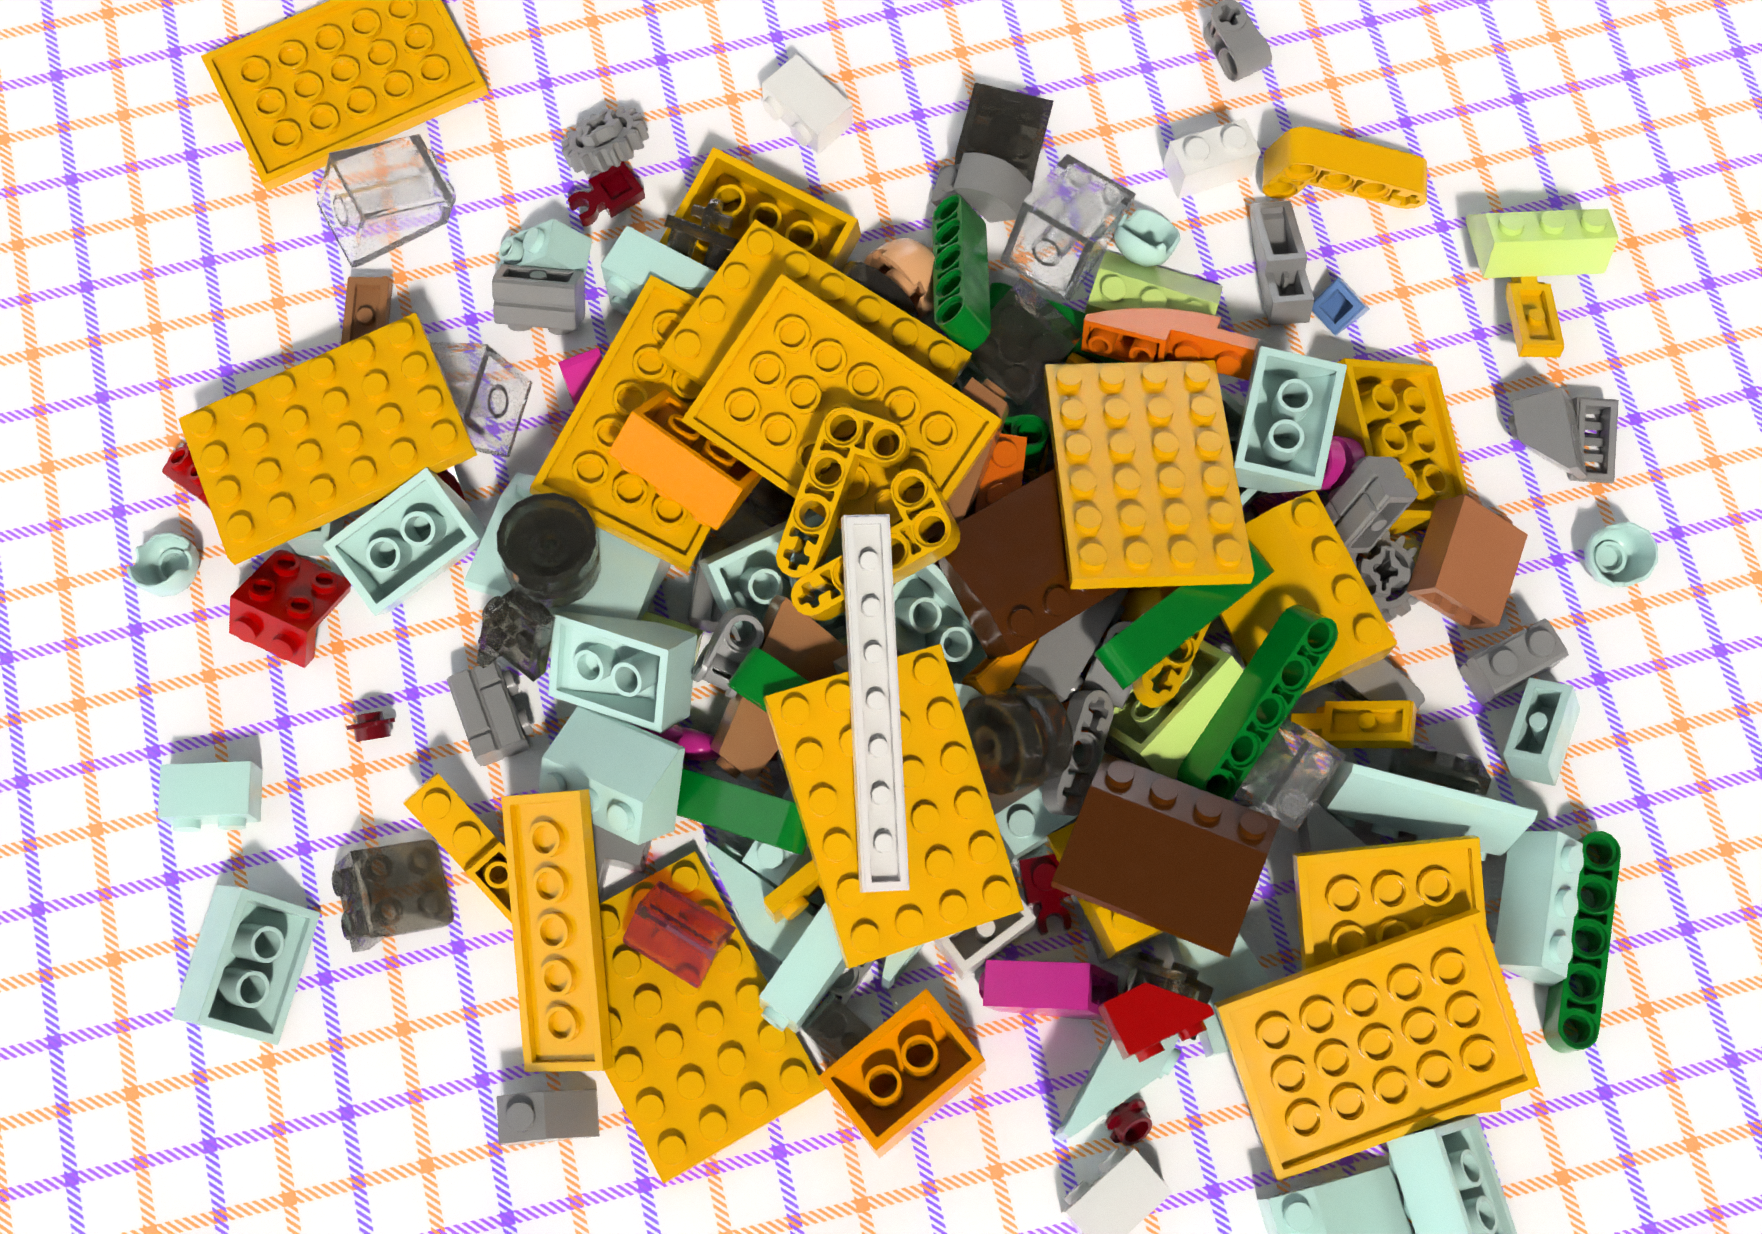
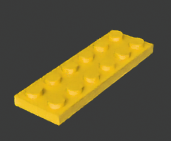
[501,789,613,1072]

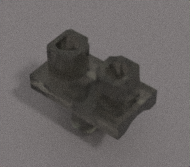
[664,197,740,271]

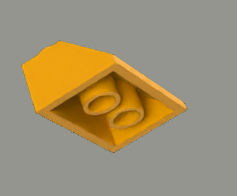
[608,389,763,531]
[818,988,986,1159]

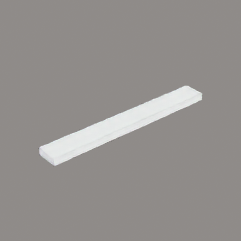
[841,514,910,893]

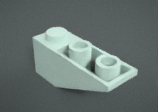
[705,842,817,965]

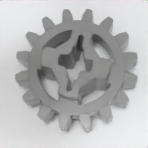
[561,106,649,175]
[1350,530,1420,623]

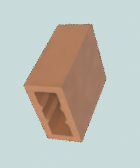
[1406,494,1528,630]

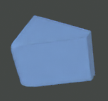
[1312,277,1370,336]

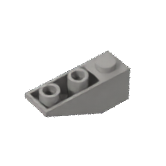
[1014,588,1128,706]

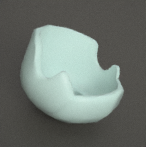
[1114,208,1181,267]
[1584,522,1658,588]
[127,532,199,597]

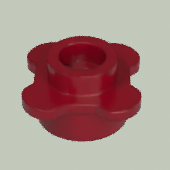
[346,711,395,742]
[1105,1098,1152,1146]

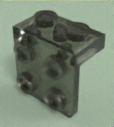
[331,839,454,953]

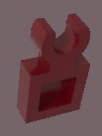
[568,161,645,227]
[1017,854,1072,936]

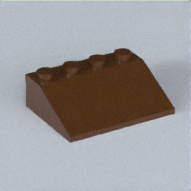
[927,468,1121,659]
[1051,753,1280,958]

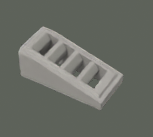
[1570,397,1619,484]

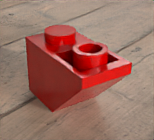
[1098,982,1215,1063]

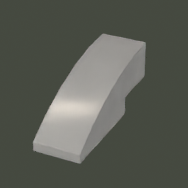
[1249,200,1314,326]

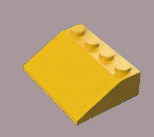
[660,147,861,272]
[1333,358,1469,535]
[1219,490,1397,694]

